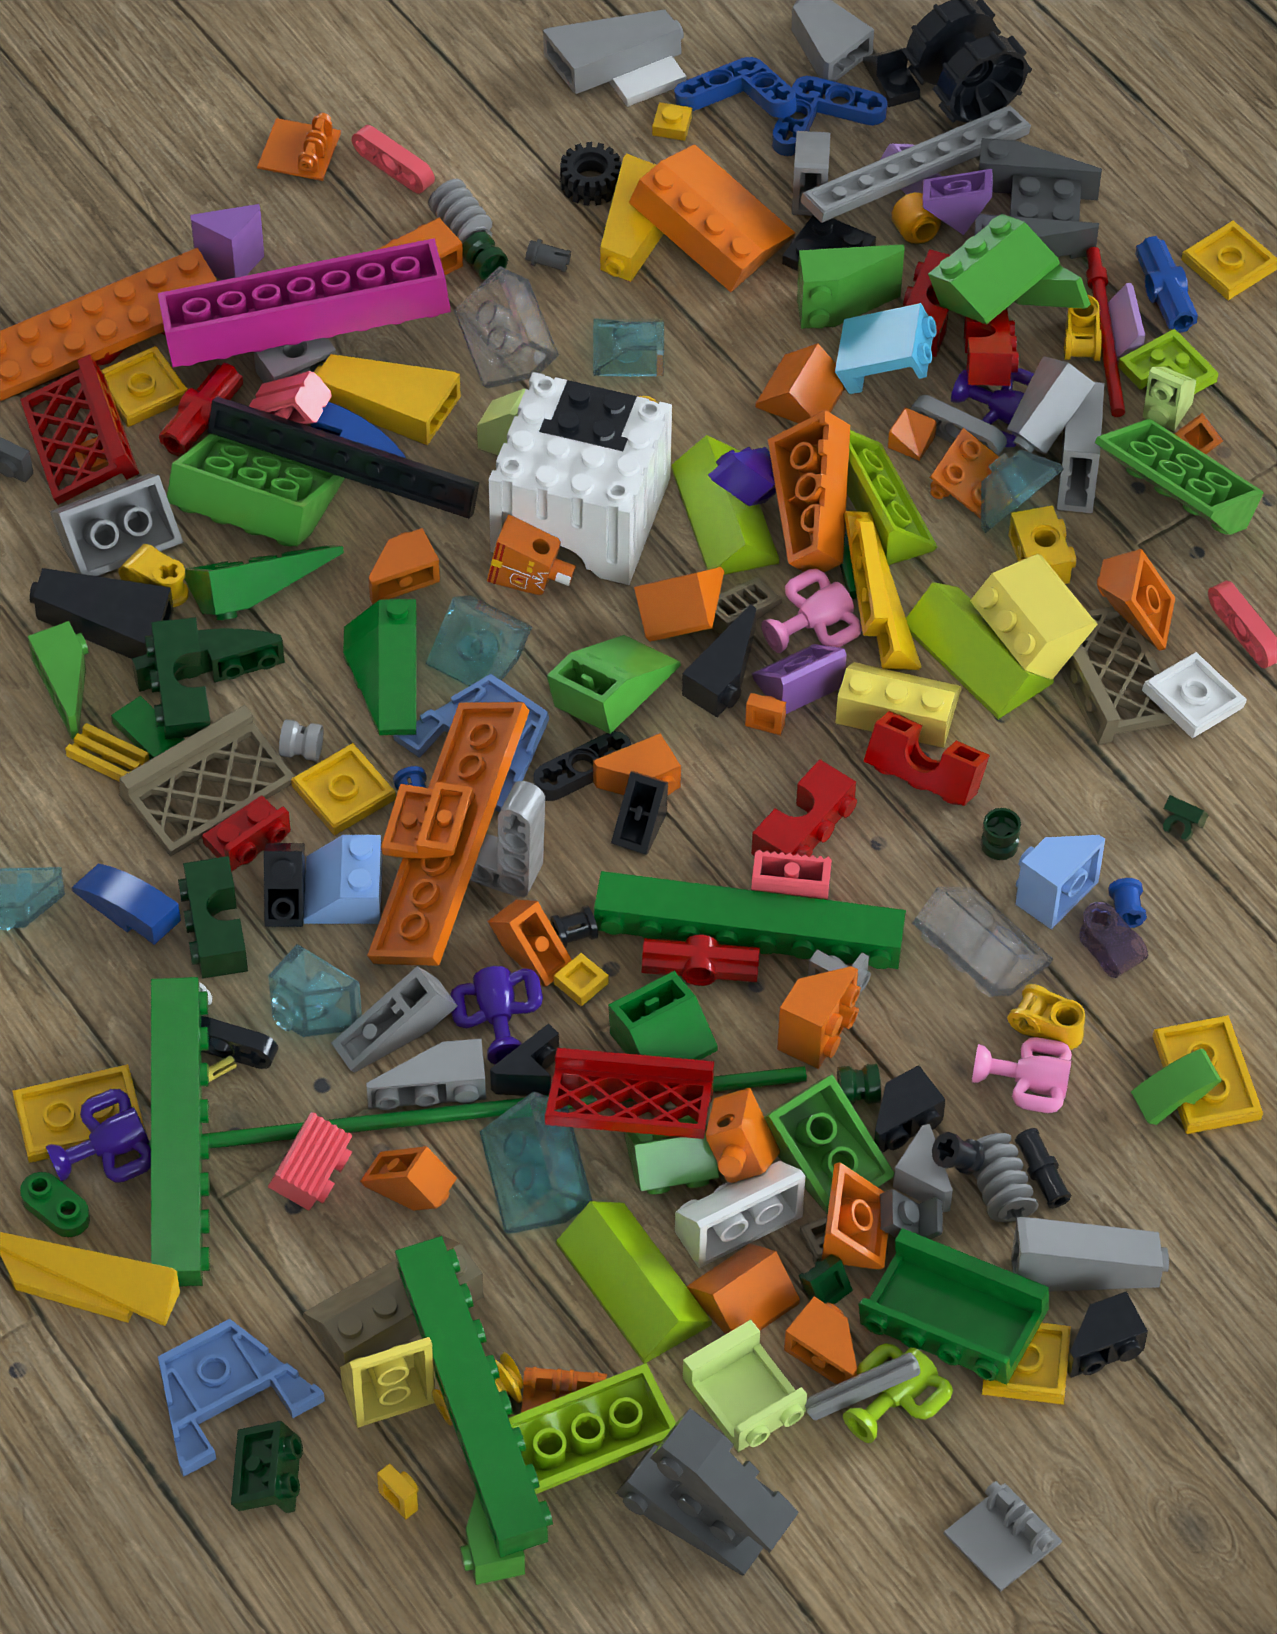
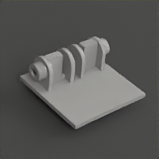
[943,1481,1062,1592]

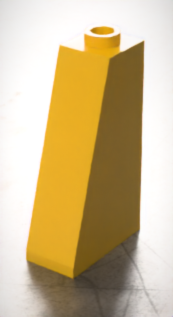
[600,153,664,282]
[314,354,461,445]

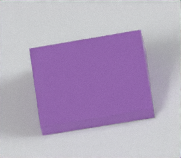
[922,169,993,235]
[190,204,264,280]
[752,644,847,714]

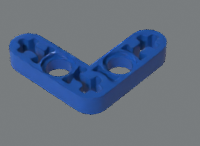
[674,57,797,118]
[772,76,887,156]

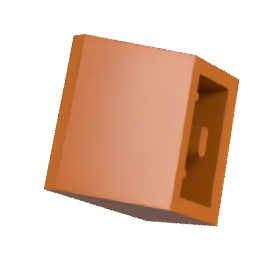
[777,966,861,1069]

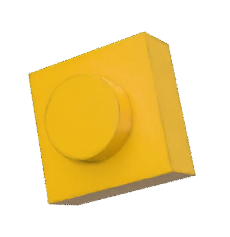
[652,102,692,141]
[554,953,609,1007]
[377,1463,419,1520]

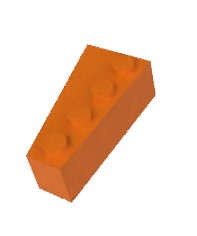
[768,410,850,573]

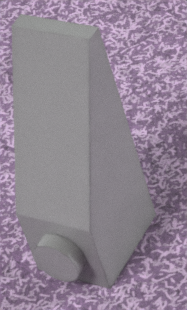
[331,966,458,1073]

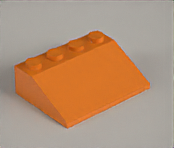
[629,144,796,292]

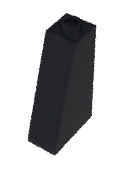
[30,568,174,659]

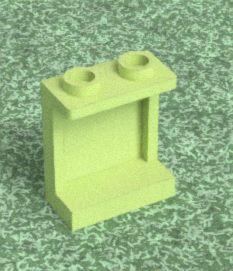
[682,1320,807,1452]

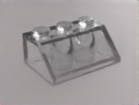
[454,267,559,389]
[912,887,1053,997]

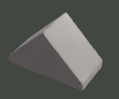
[893,1124,953,1213]

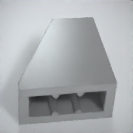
[791,0,874,82]
[792,131,831,216]
[1007,356,1095,454]

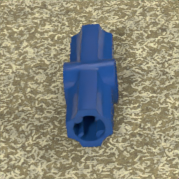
[1135,236,1198,333]

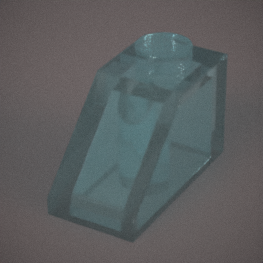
[0,867,65,930]

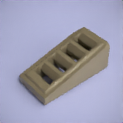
[712,577,782,635]

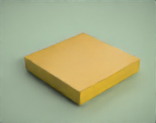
[1181,220,1277,301]
[102,346,188,427]
[291,743,396,836]
[982,1323,1071,1405]

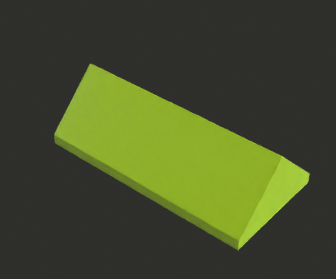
[847,430,938,565]
[671,435,780,575]
[906,582,1054,720]
[556,1201,712,1364]
[508,1363,676,1494]

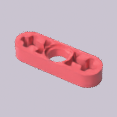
[352,125,435,194]
[1208,580,1277,669]

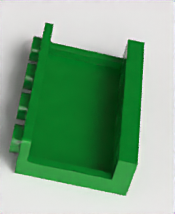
[858,1228,1049,1385]

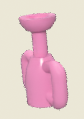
[761,569,862,653]
[972,1037,1072,1114]

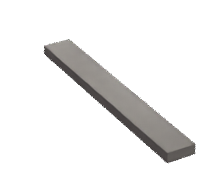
[800,105,1031,223]

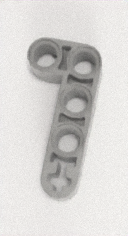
[470,781,545,897]

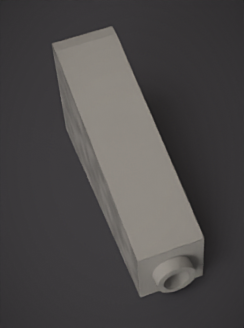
[543,9,684,94]
[1057,382,1105,513]
[1011,1217,1169,1292]

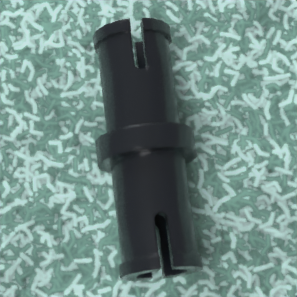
[1015,1128,1072,1209]

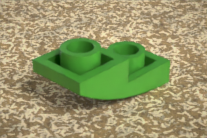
[1131,1049,1222,1125]

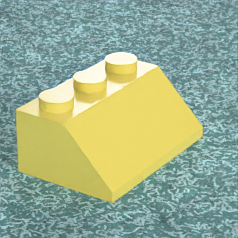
[970,554,1098,680]
[836,662,961,748]

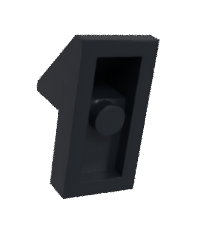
[863,47,920,107]
[490,1024,559,1096]

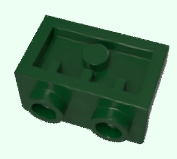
[231,1421,303,1513]

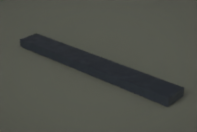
[207,396,480,519]

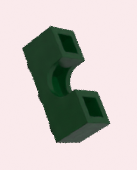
[145,617,210,739]
[178,856,248,979]

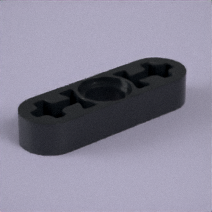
[533,731,631,801]
[201,1015,278,1069]

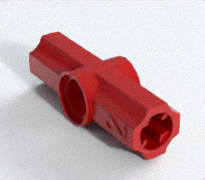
[159,362,243,456]
[641,935,760,986]

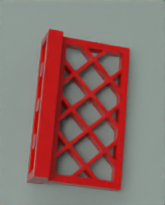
[20,354,139,505]
[545,1048,714,1139]

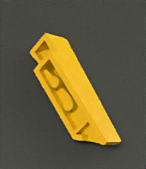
[844,511,921,670]
[0,1232,180,1326]

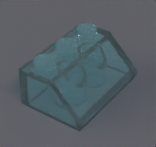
[479,1091,593,1234]

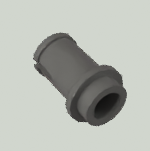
[525,239,571,272]

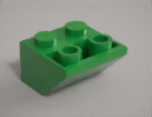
[608,971,718,1060]

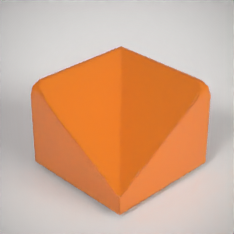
[888,407,937,461]
[1174,413,1223,454]

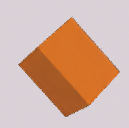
[755,343,845,423]
[634,567,724,642]
[821,1162,888,1270]
[687,1243,800,1334]

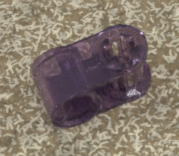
[1079,902,1148,978]

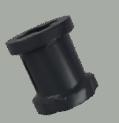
[550,905,598,948]
[932,1132,985,1175]

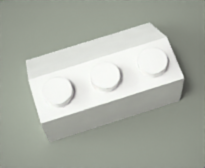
[675,1161,806,1268]

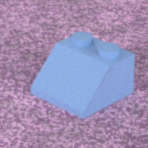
[303,835,383,924]
[1015,835,1105,929]

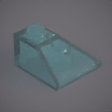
[593,318,664,376]
[981,449,1064,533]

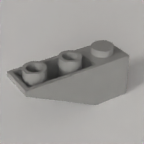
[366,1039,486,1110]

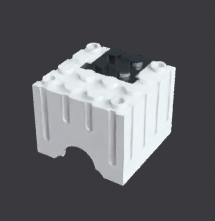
[489,372,672,585]

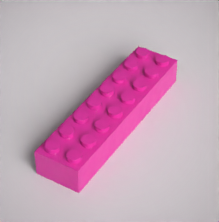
[158,238,451,367]

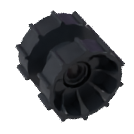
[902,0,1032,123]

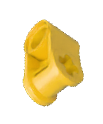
[1064,295,1101,361]
[118,544,189,607]
[1007,984,1085,1050]

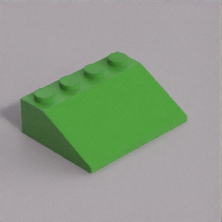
[1095,418,1264,535]
[167,434,345,547]

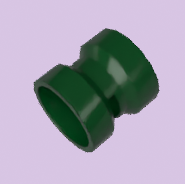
[463,231,508,280]
[981,808,1021,860]
[837,1064,881,1105]

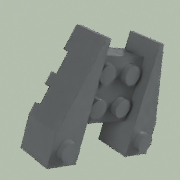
[974,138,1102,259]
[616,1408,799,1576]

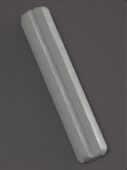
[805,1353,920,1420]

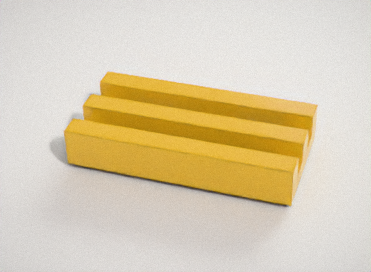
[65,723,150,782]

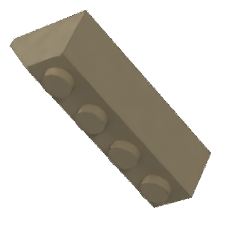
[303,1234,484,1368]

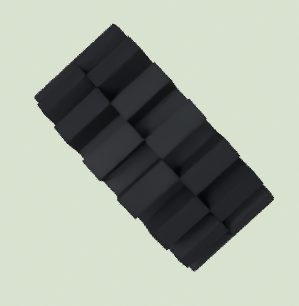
[560,142,622,206]

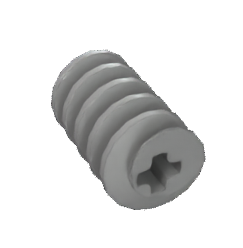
[428,178,493,243]
[973,1133,1039,1222]

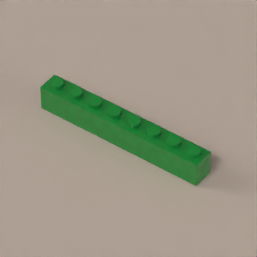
[594,871,906,969]
[151,977,210,1287]
[395,1236,553,1558]

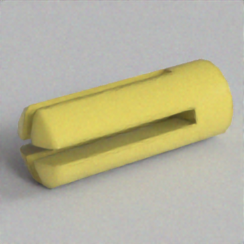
[209,1056,237,1082]

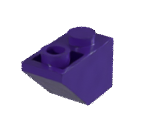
[708,447,776,506]

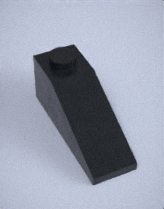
[682,604,757,717]

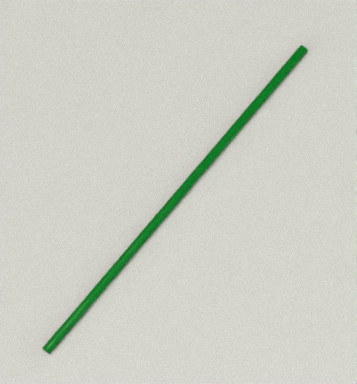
[139,1066,807,1157]

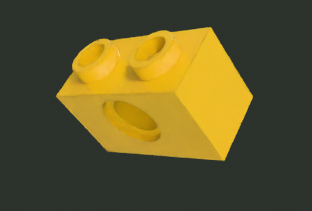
[1008,505,1076,584]

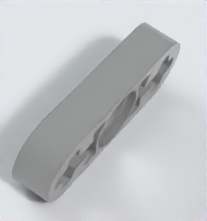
[910,395,1007,455]

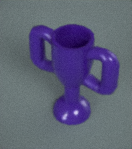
[951,368,1034,448]
[450,966,543,1065]
[46,1089,151,1183]

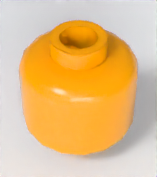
[891,192,941,244]

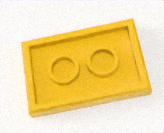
[1153,1015,1263,1134]
[12,1064,144,1163]

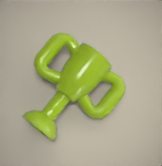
[843,1343,953,1443]

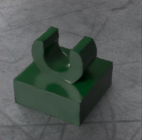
[1163,795,1209,841]
[798,1254,853,1304]

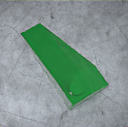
[184,545,344,620]
[343,599,417,735]

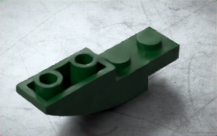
[132,628,285,692]

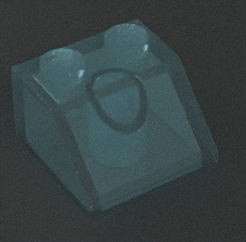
[426,595,532,686]
[268,944,362,1037]

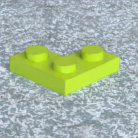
[1118,329,1218,394]

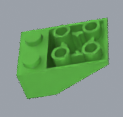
[547,635,681,734]

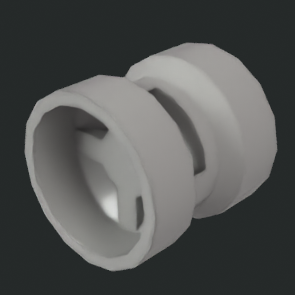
[279,719,324,762]

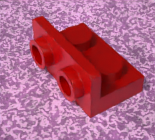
[202,795,291,871]

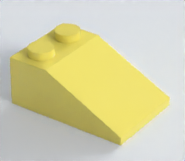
[340,1337,435,1428]

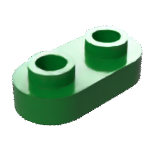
[20,1172,90,1237]

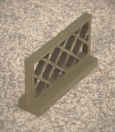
[1060,606,1176,745]
[119,705,295,857]

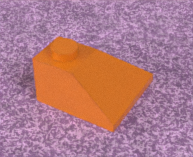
[1097,549,1175,651]

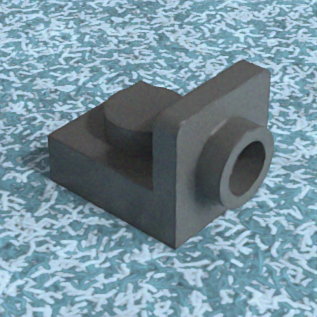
[0,437,33,483]
[880,1189,943,1239]

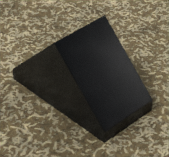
[611,771,668,855]

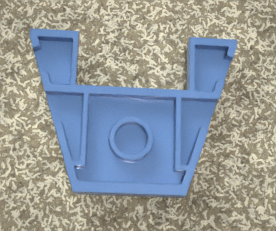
[393,674,549,812]
[158,1319,325,1477]

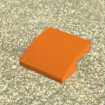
[381,781,473,858]

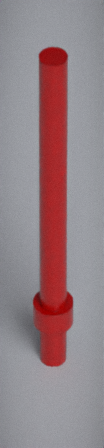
[1086,247,1125,417]

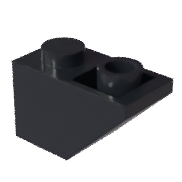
[264,843,305,927]
[874,1065,946,1153]
[1067,1291,1148,1378]

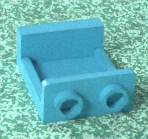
[835,303,937,394]

